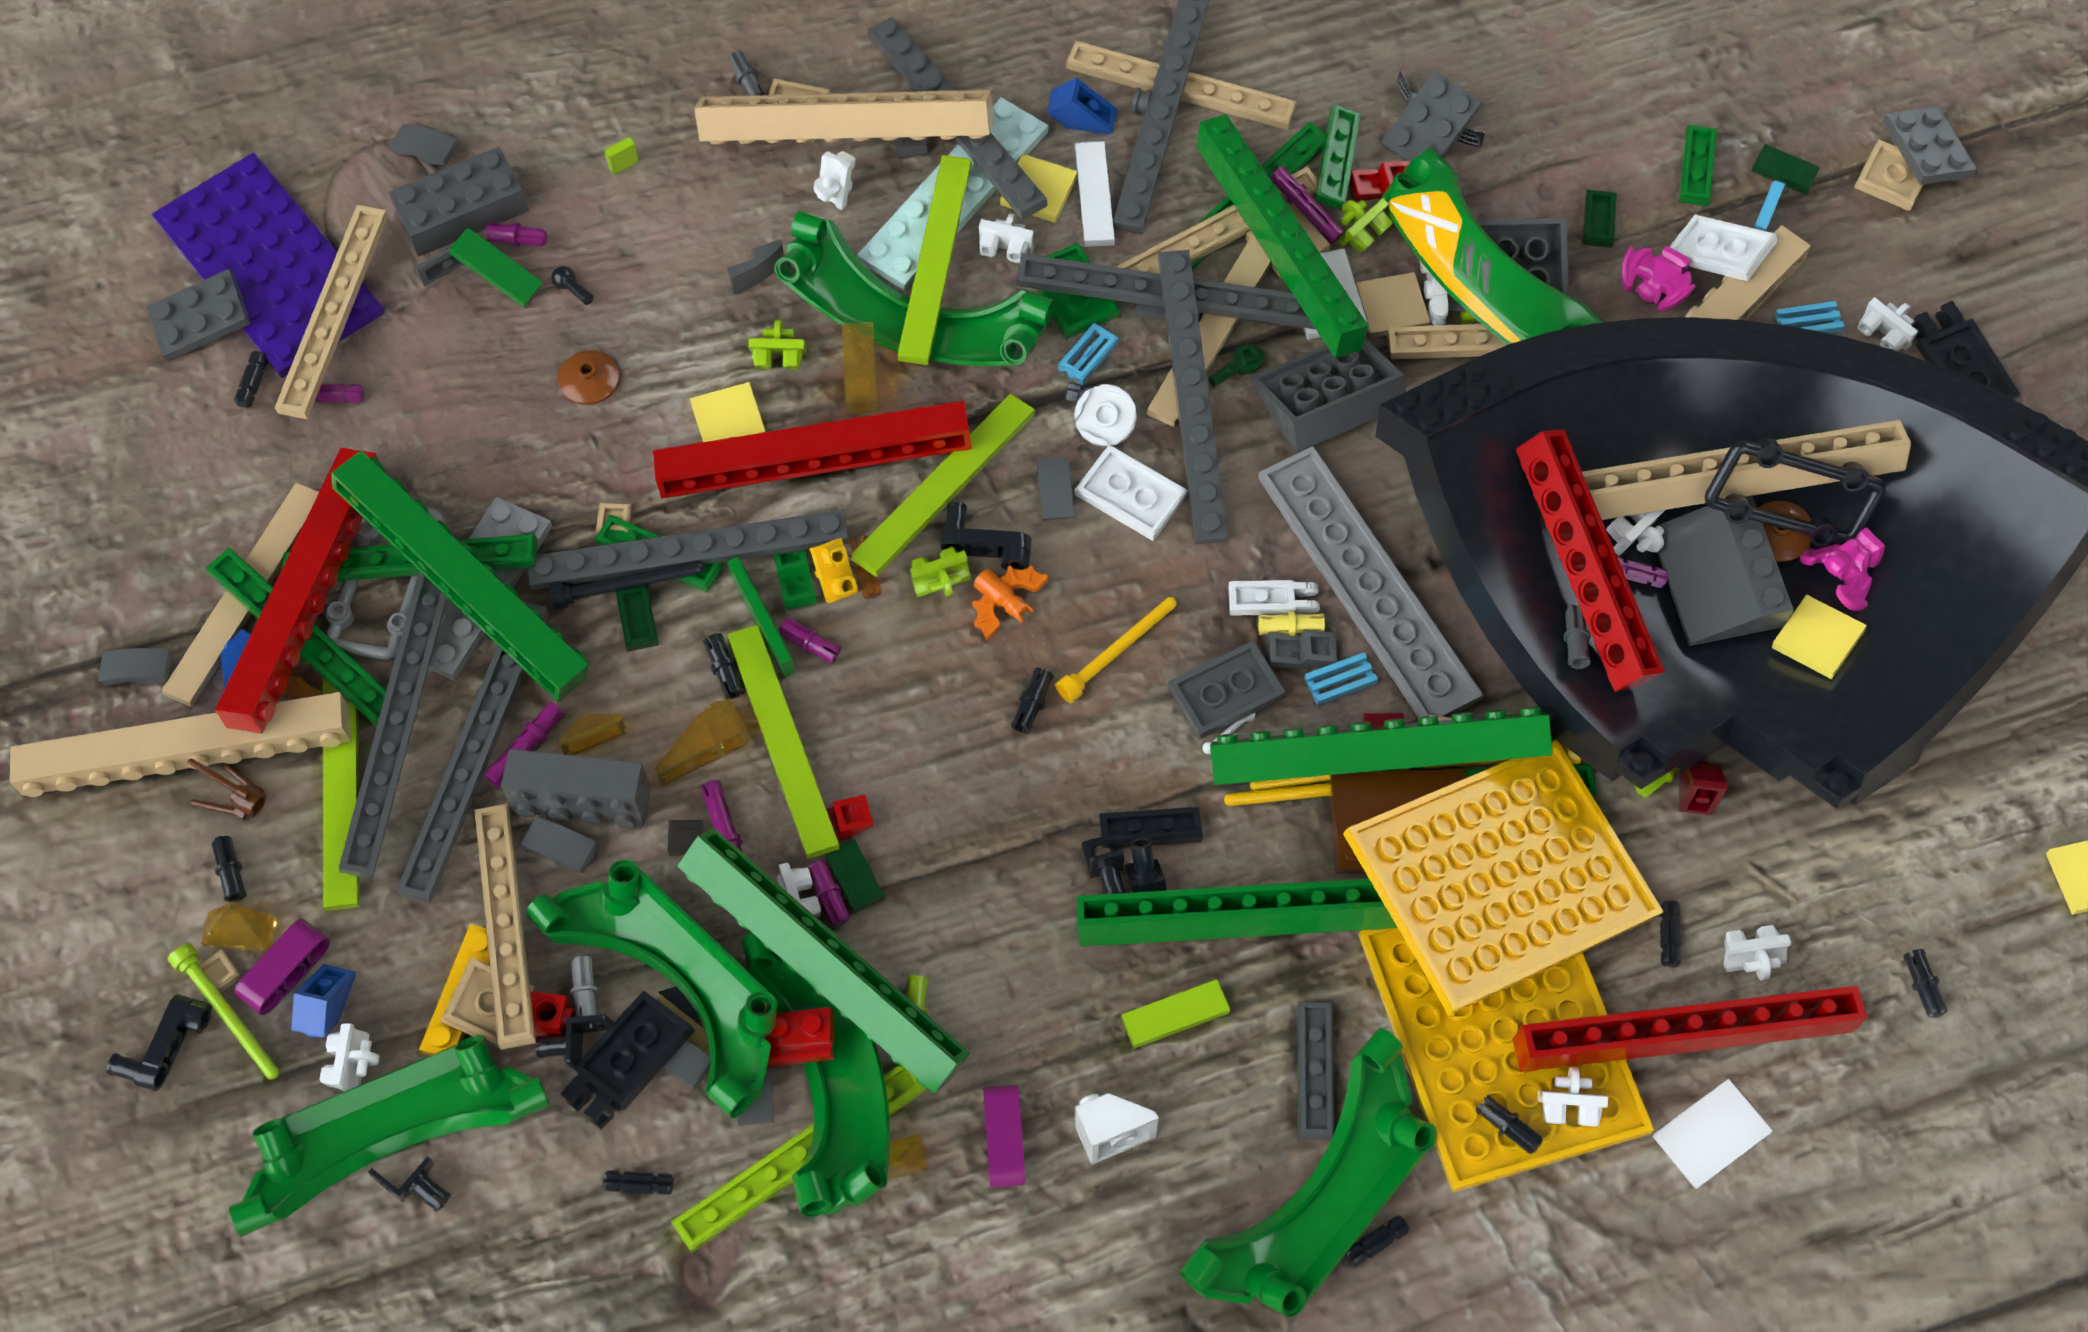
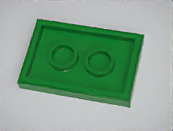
[1036,243,1120,340]

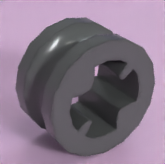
[1132,87,1152,116]

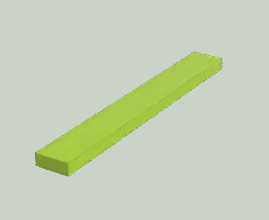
[897,155,972,365]
[852,393,1035,577]
[727,625,839,860]
[323,661,360,911]
[671,1065,926,1253]

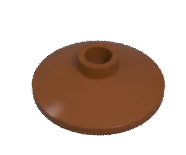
[558,350,620,405]
[1759,501,1812,562]

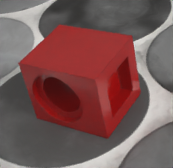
[530,991,575,1036]

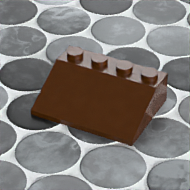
[1330,769,1465,874]

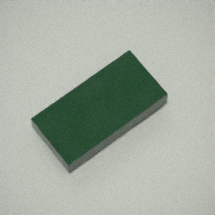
[1751,144,1820,195]
[1582,189,1617,248]
[615,585,659,652]
[825,839,884,913]

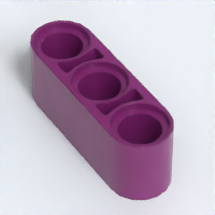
[235,919,330,1016]
[983,1085,1026,1188]

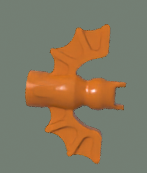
[972,565,1049,641]

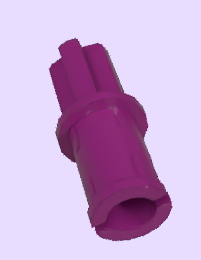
[486,222,548,247]
[778,618,842,665]
[808,860,849,926]

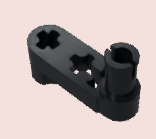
[940,502,1032,570]
[106,994,212,1091]

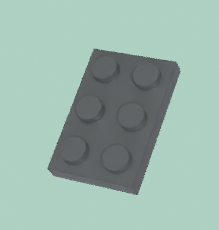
[1381,70,1483,161]
[1882,106,1977,185]
[147,269,251,362]
[1168,640,1286,740]

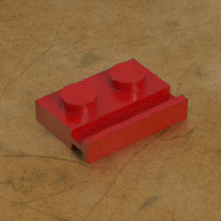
[764,1007,834,1067]

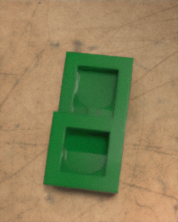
[773,550,817,610]

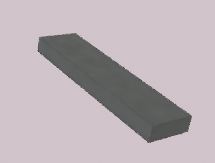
[1297,1001,1334,1140]

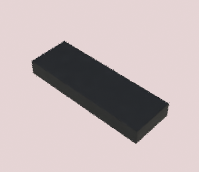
[1099,807,1203,849]

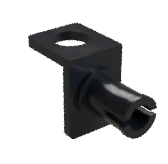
[1082,837,1126,894]
[1125,838,1167,893]
[535,1014,614,1070]
[368,1156,451,1213]

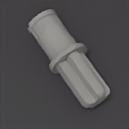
[570,956,598,1024]

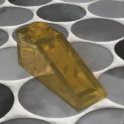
[842,322,879,414]
[654,698,750,787]

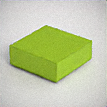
[604,137,639,175]

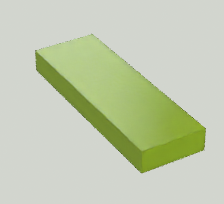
[1121,979,1230,1049]

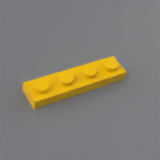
[419,924,490,1056]

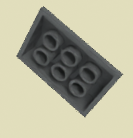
[1447,217,1569,312]
[1250,338,1406,452]
[1653,496,1794,646]

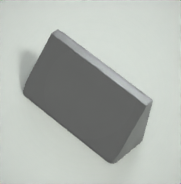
[414,245,463,286]

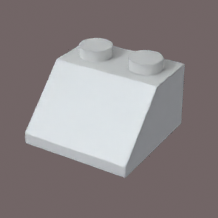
[1075,1093,1158,1165]

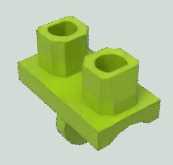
[1337,198,1394,253]
[748,320,807,370]
[910,547,972,597]

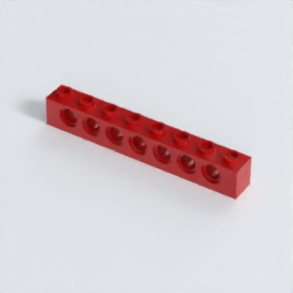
[1516,429,1665,692]

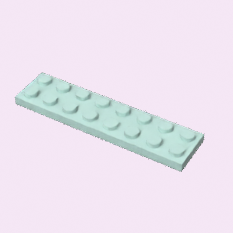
[857,97,1048,291]

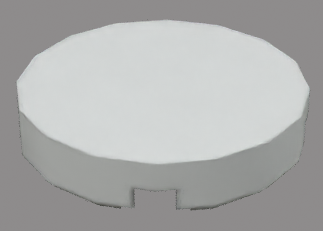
[1074,384,1137,447]

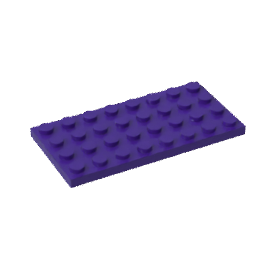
[152,152,385,378]

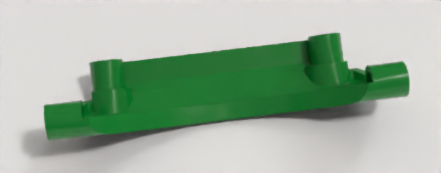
[526,859,777,1119]
[1179,1028,1437,1318]
[229,1035,550,1237]

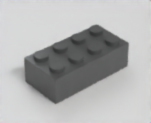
[388,146,529,257]
[501,749,651,828]

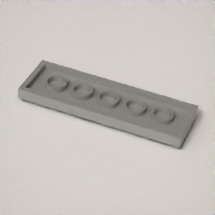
[396,497,553,681]

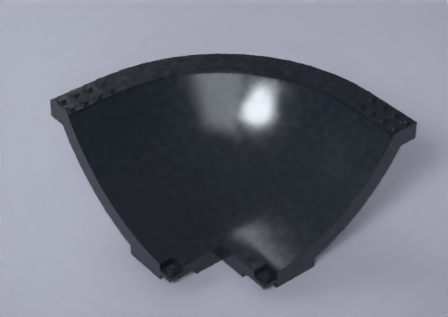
[1375,317,2088,809]

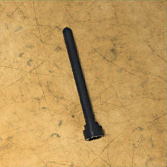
[549,561,704,610]

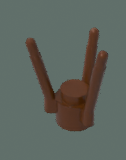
[188,758,267,820]

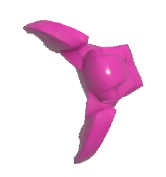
[1621,245,1696,313]
[1799,527,1885,611]

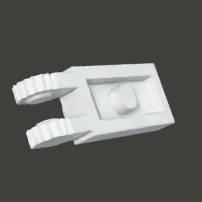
[1420,261,1449,326]
[1228,580,1320,616]

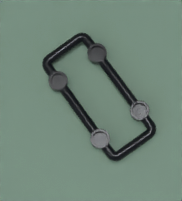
[1704,438,1885,547]

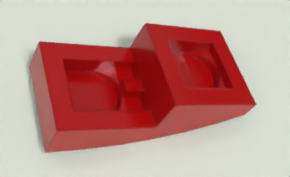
[1349,161,1410,201]
[826,794,873,841]

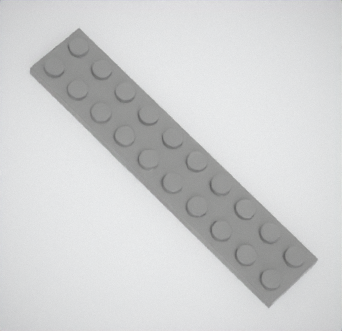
[1258,446,1483,718]

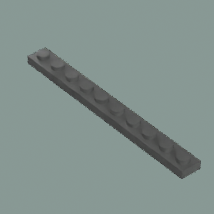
[1113,0,1210,235]
[868,17,1048,220]
[1158,250,1228,545]
[1017,254,1315,329]
[528,510,849,591]
[338,571,448,879]
[396,601,549,904]

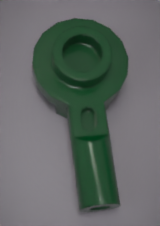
[1208,344,1264,387]

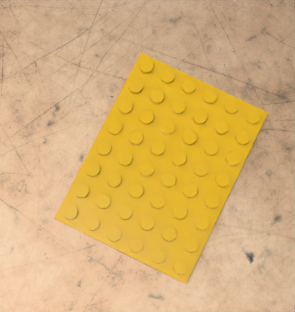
[1343,740,1664,1015]
[1358,928,1654,1193]

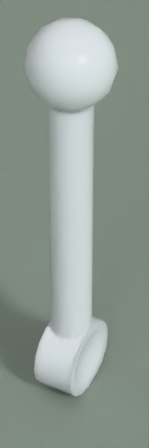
[1202,713,1255,755]

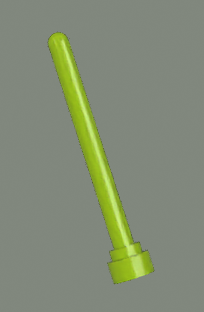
[168,943,279,1080]

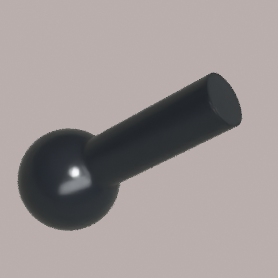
[551,266,594,305]

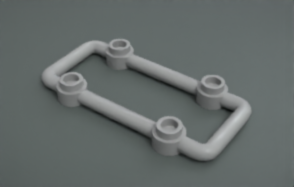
[325,508,443,660]

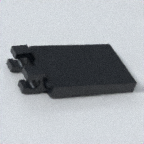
[1912,301,2020,400]
[560,990,695,1130]

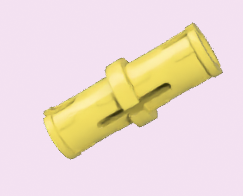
[1258,611,1325,636]

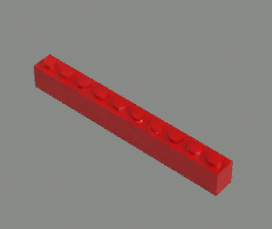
[653,401,972,499]
[215,447,379,734]
[1512,986,1868,1072]

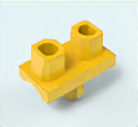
[809,538,858,603]

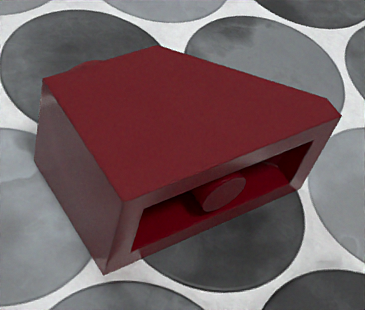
[1679,760,1727,815]

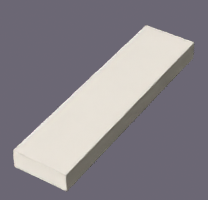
[1075,141,1115,247]

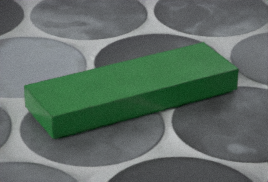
[1678,125,1717,207]
[449,227,543,308]

